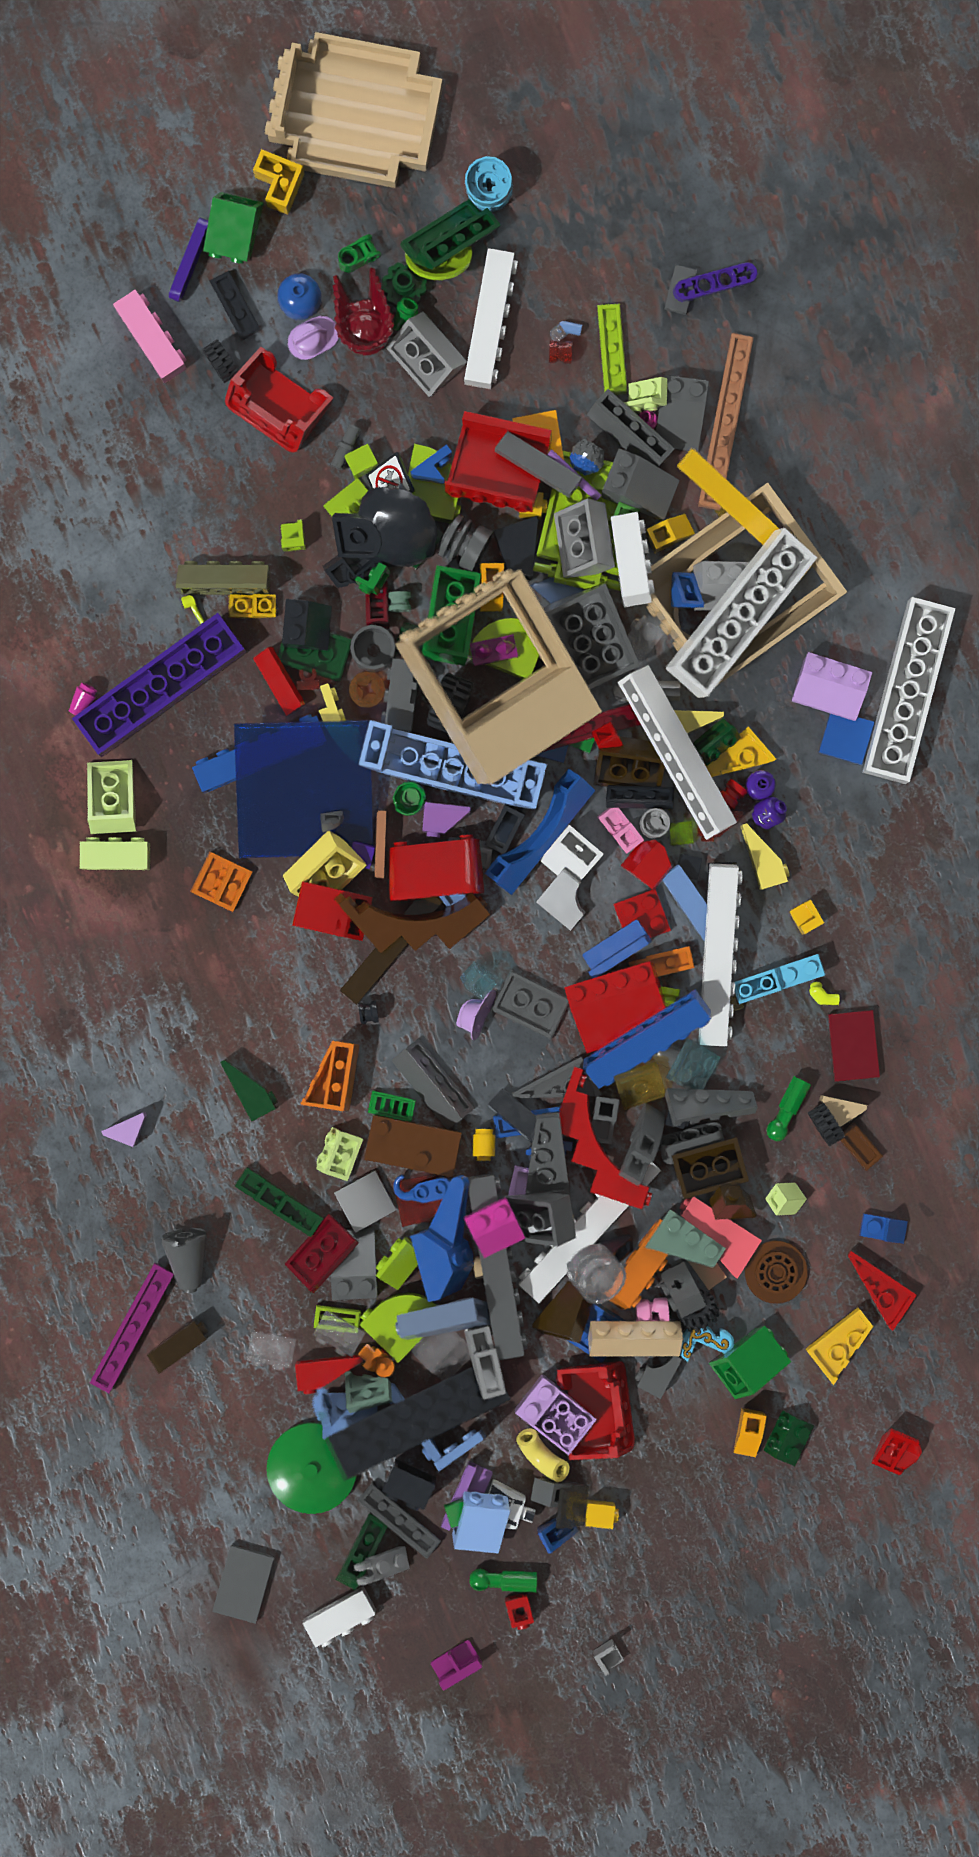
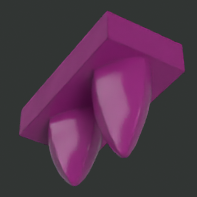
[470,634,518,667]

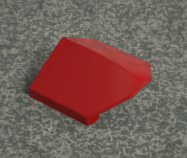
[621,840,672,891]
[872,1428,922,1475]

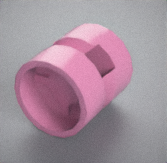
[635,1297,669,1321]

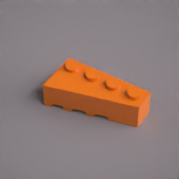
[601,1219,668,1310]

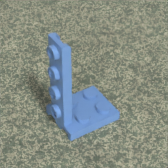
[390,1383,487,1471]
[313,1389,378,1440]

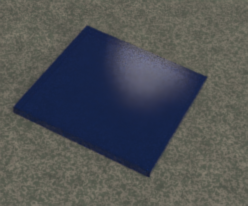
[234,720,373,858]

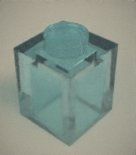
[460,961,497,1000]

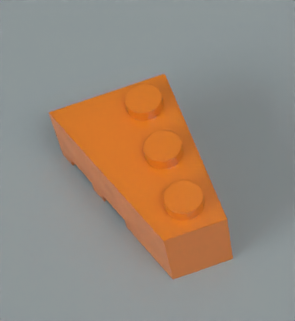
[300,1041,360,1111]

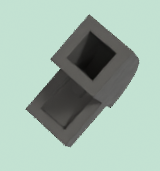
[592,1096,619,1144]

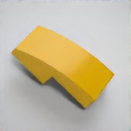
[229,594,276,618]

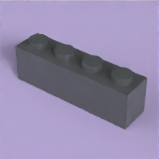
[587,389,674,468]

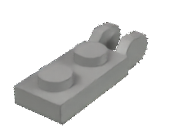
[354,1546,410,1585]

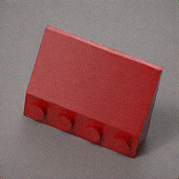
[564,961,667,1053]

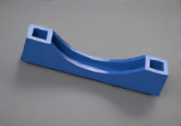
[484,768,596,895]

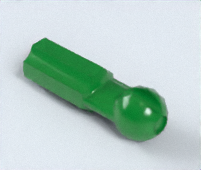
[766,1076,811,1141]
[469,1568,537,1592]

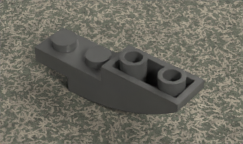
[619,1103,665,1186]

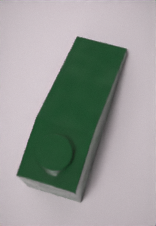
[220,1060,278,1122]
[335,1514,387,1590]

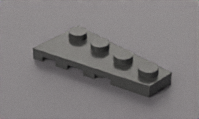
[665,1088,757,1126]
[525,1112,570,1195]

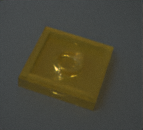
[613,1062,666,1110]

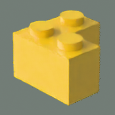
[253,149,305,215]

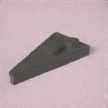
[512,1057,601,1098]

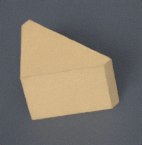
[820,1095,867,1127]

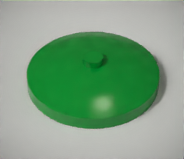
[267,1422,356,1514]

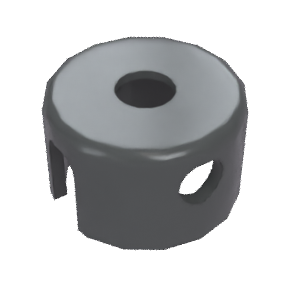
[350,625,396,672]

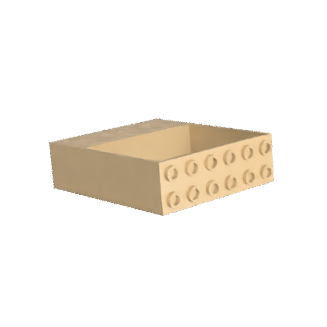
[395,569,602,784]

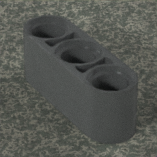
[659,1122,725,1164]

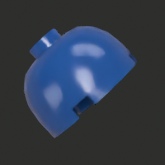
[277,273,322,320]

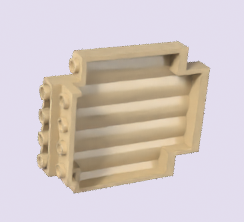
[265,32,443,188]

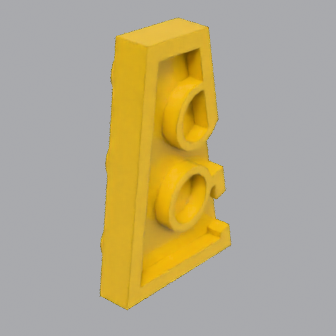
[805,1308,873,1385]

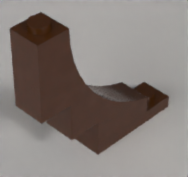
[334,893,490,953]

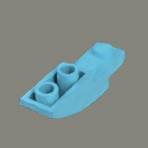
[735,954,826,1004]

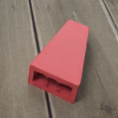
[679,1197,762,1279]

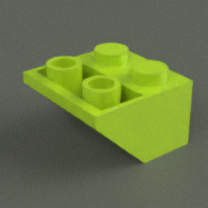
[376,1236,418,1290]

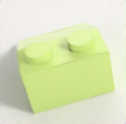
[87,760,136,834]

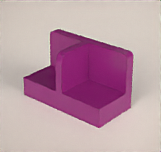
[431,1640,482,1691]

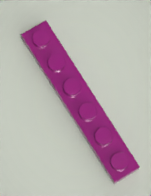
[90,1263,174,1393]

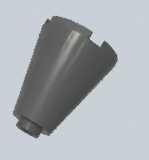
[162,1228,207,1293]

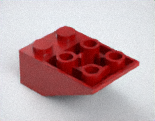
[292,881,373,941]

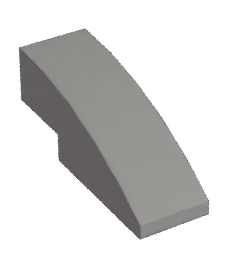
[464,1326,506,1399]

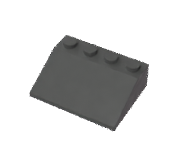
[543,583,640,690]

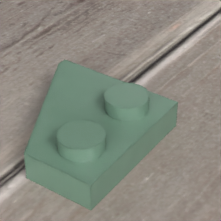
[345,1372,392,1413]

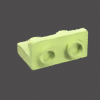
[624,377,667,414]
[317,1127,363,1181]

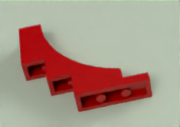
[559,1067,653,1209]

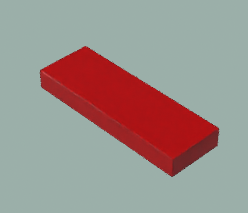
[253,646,305,716]

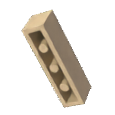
[588,1321,683,1356]

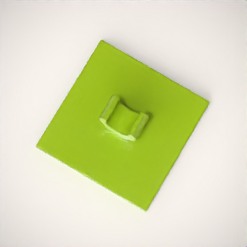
[323,478,368,516]

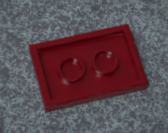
[828,1010,880,1082]
[285,1214,359,1293]

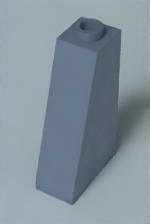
[396,1298,491,1340]

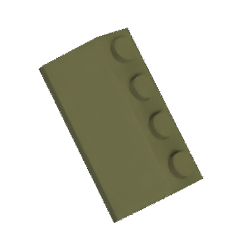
[176,561,270,595]

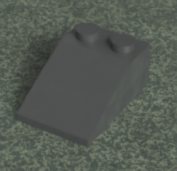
[656,375,709,453]
[601,449,680,521]
[503,1193,576,1247]
[331,1228,378,1301]

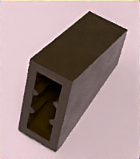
[532,1281,597,1343]
[146,1319,209,1374]

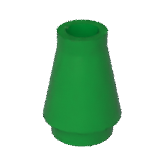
[393,298,418,331]

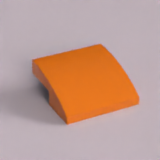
[190,852,252,912]

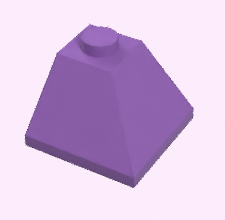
[422,802,470,838]

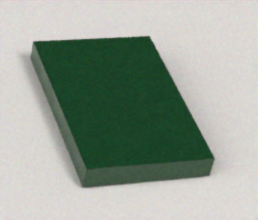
[278,632,352,683]

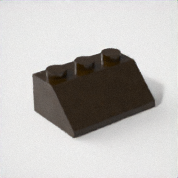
[593,737,665,787]
[671,1137,749,1199]

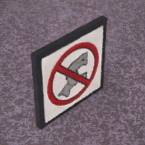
[366,452,415,493]

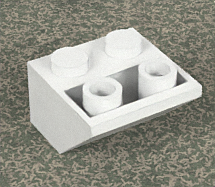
[540,825,603,881]

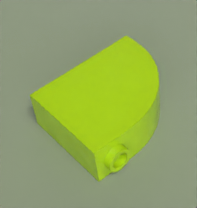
[408,444,461,524]
[468,618,540,680]
[360,1293,440,1363]

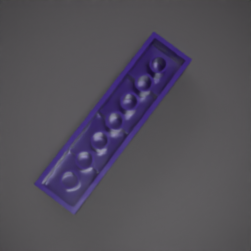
[72,613,246,757]

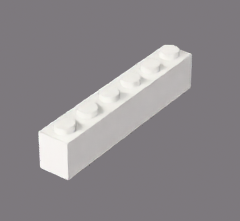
[464,248,518,389]

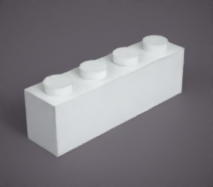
[611,512,655,607]

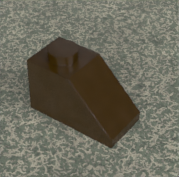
[709,1185,757,1220]

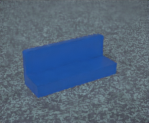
[582,920,652,979]

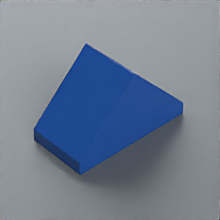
[671,572,704,608]
[537,1512,579,1554]

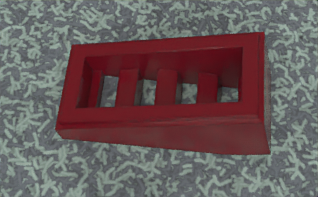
[365,581,390,629]

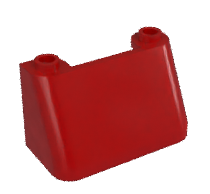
[225,347,334,452]
[389,835,485,902]
[556,1361,635,1460]

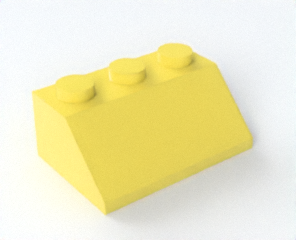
[283,831,367,897]

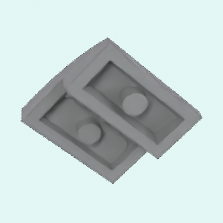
[334,1170,397,1233]

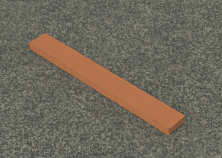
[698,333,754,511]

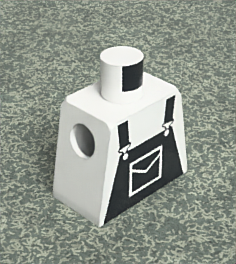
[488,1479,536,1529]

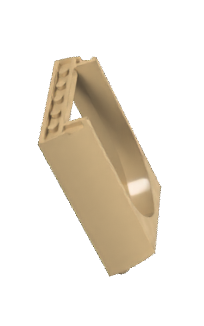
[646,483,847,687]

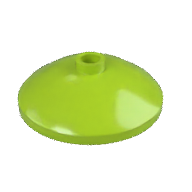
[405,246,472,280]

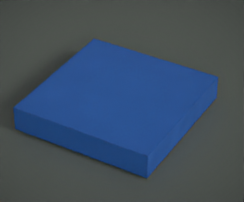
[818,714,874,765]

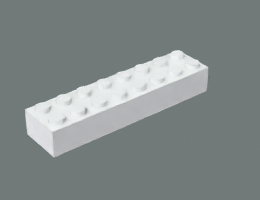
[666,528,817,698]
[862,597,955,784]

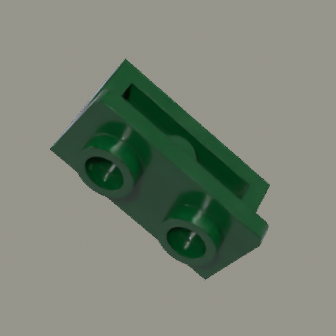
[693,718,741,766]
[764,1410,814,1466]

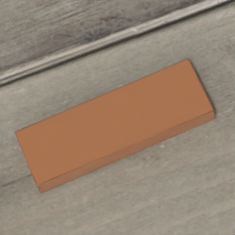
[374,811,386,879]

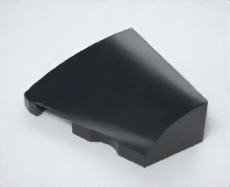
[323,555,377,588]

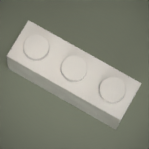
[303,1586,376,1647]

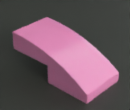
[597,808,644,854]

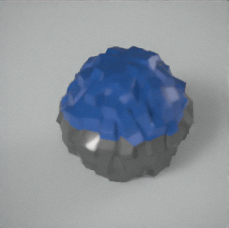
[570,438,604,476]

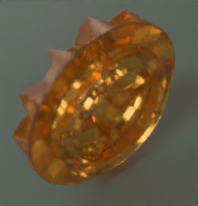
[349,672,385,708]

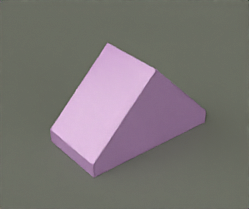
[101,1112,147,1147]

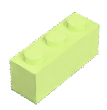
[80,837,150,870]

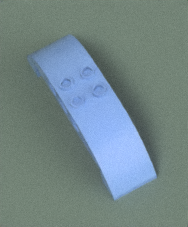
[359,721,547,809]

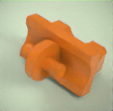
[358,1344,395,1378]

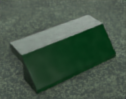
[400,199,501,270]

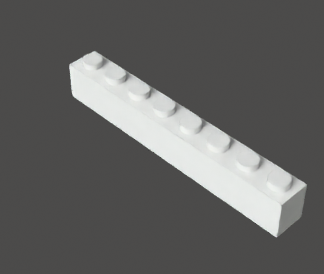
[618,665,737,840]
[698,863,742,1046]
[518,1162,661,1303]

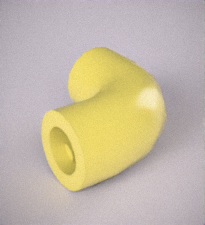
[516,1428,569,1482]

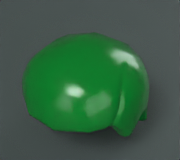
[393,781,427,816]

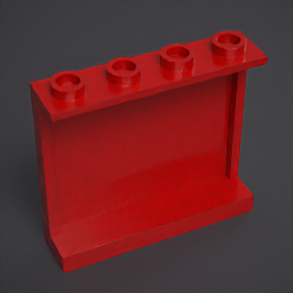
[445,411,552,513]

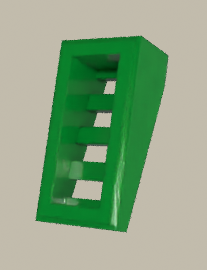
[368,1090,416,1122]

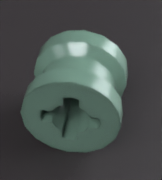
[389,591,411,612]

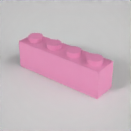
[113,290,187,383]

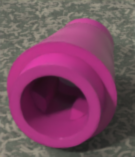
[68,682,97,716]

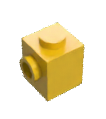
[519,492,547,520]

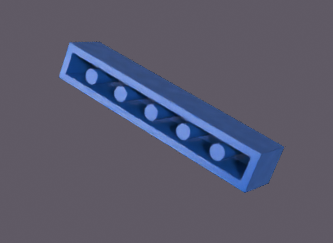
[192,714,328,794]
[583,989,711,1089]

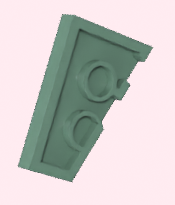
[644,1210,726,1268]

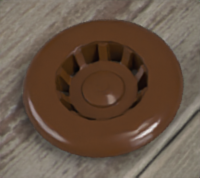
[745,1241,807,1304]

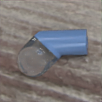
[550,321,582,342]

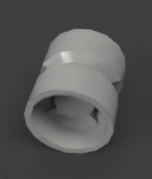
[639,808,670,839]

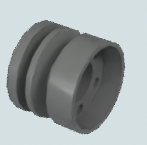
[438,514,493,572]

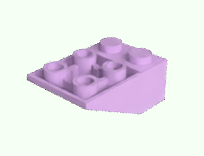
[515,1374,597,1455]

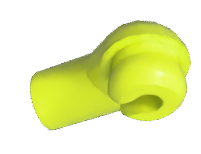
[809,982,840,1005]

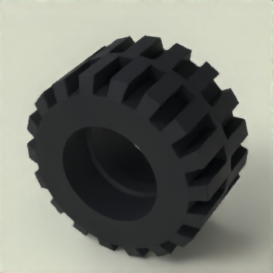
[427,673,474,732]

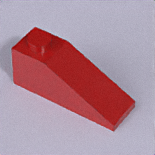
[295,1355,363,1394]

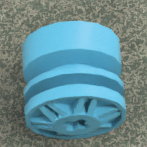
[465,156,513,212]

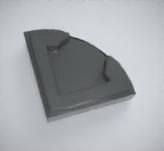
[320,811,344,832]

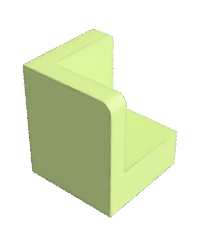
[765,1183,807,1216]

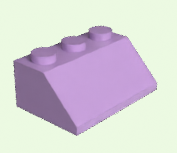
[791,652,872,721]

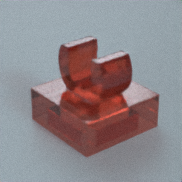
[297,669,320,690]

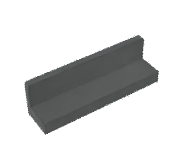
[392,1039,474,1129]

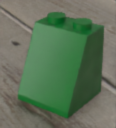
[203,192,264,264]
[709,1325,791,1399]

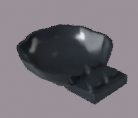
[332,487,438,567]

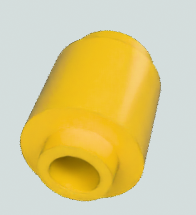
[473,1129,495,1161]

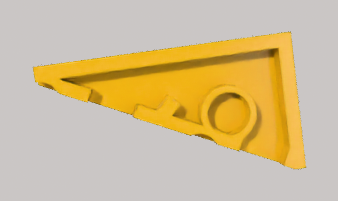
[704,727,776,777]

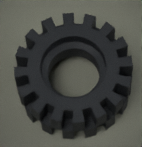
[202,339,238,384]
[808,1103,845,1147]
[676,1289,719,1333]

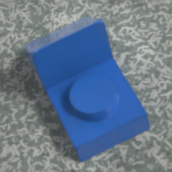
[410,445,452,484]
[859,1213,908,1244]

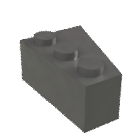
[381,659,418,733]

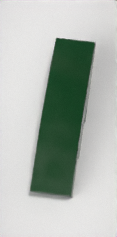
[234,1166,323,1237]

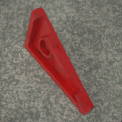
[847,1250,917,1331]

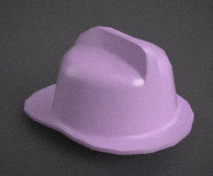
[288,316,339,360]
[456,990,496,1040]

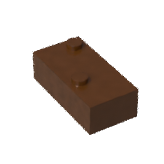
[364,1115,462,1177]

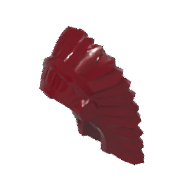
[333,268,394,356]

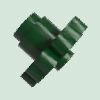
[382,262,427,308]

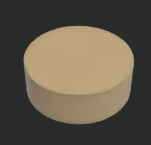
[473,1256,483,1279]

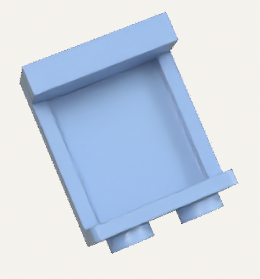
[452,1492,510,1553]

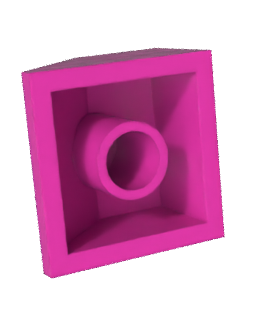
[464,1197,525,1258]

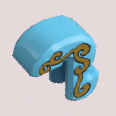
[680,1326,734,1362]

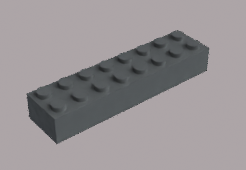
[467,1173,528,1360]

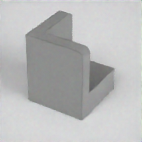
[593,1639,624,1676]

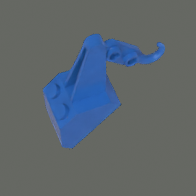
[393,1174,474,1302]

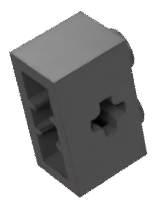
[660,1262,706,1318]

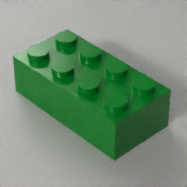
[422,565,481,666]

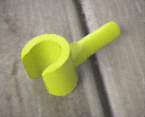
[181,595,205,624]

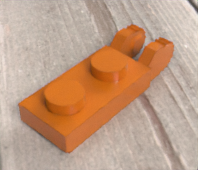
[629,946,695,977]

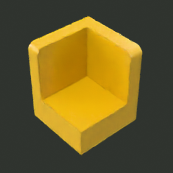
[790,900,824,935]

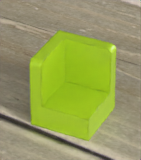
[345,444,378,479]
[281,519,306,552]

